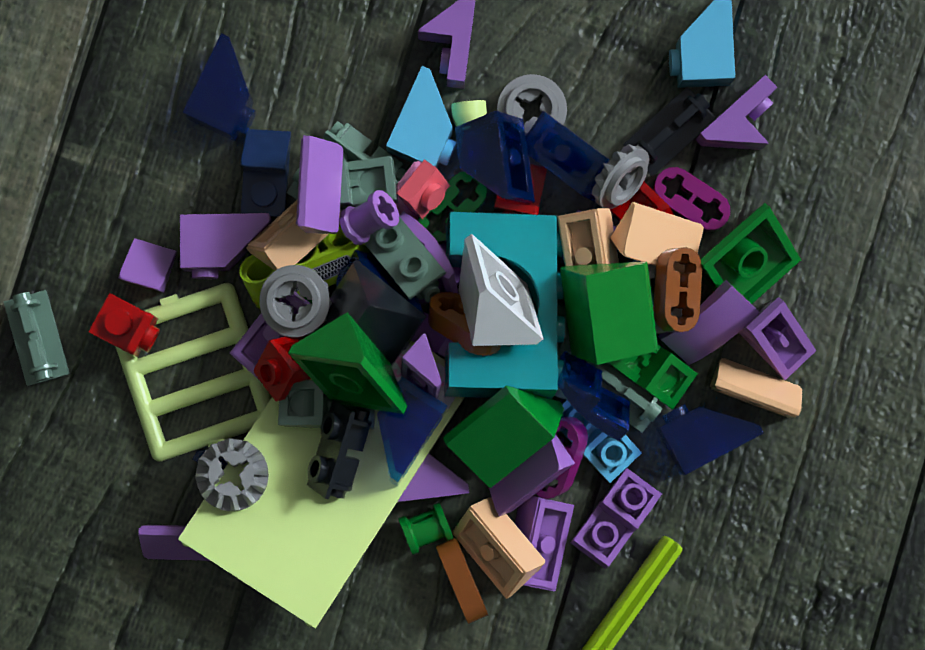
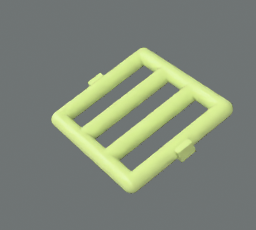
[115,283,272,462]

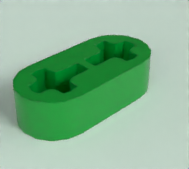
[418,171,487,244]

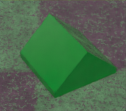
[700,203,801,304]
[560,261,658,365]
[288,312,407,414]
[443,385,564,488]

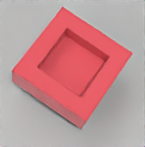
[396,159,450,219]

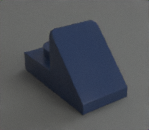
[241,129,291,218]

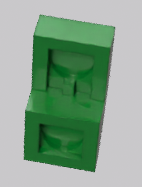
[608,345,698,410]

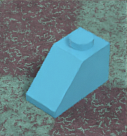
[669,0,735,88]
[386,66,457,168]

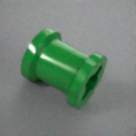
[398,503,453,555]

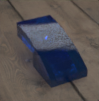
[558,351,630,441]

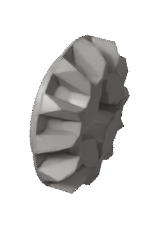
[497,74,567,145]
[592,144,649,209]
[260,265,332,337]
[195,438,269,511]

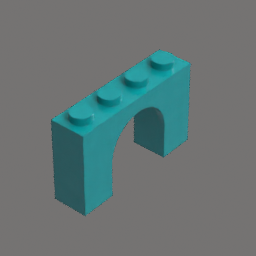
[444,212,565,399]

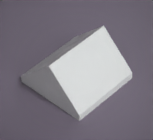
[459,234,543,346]

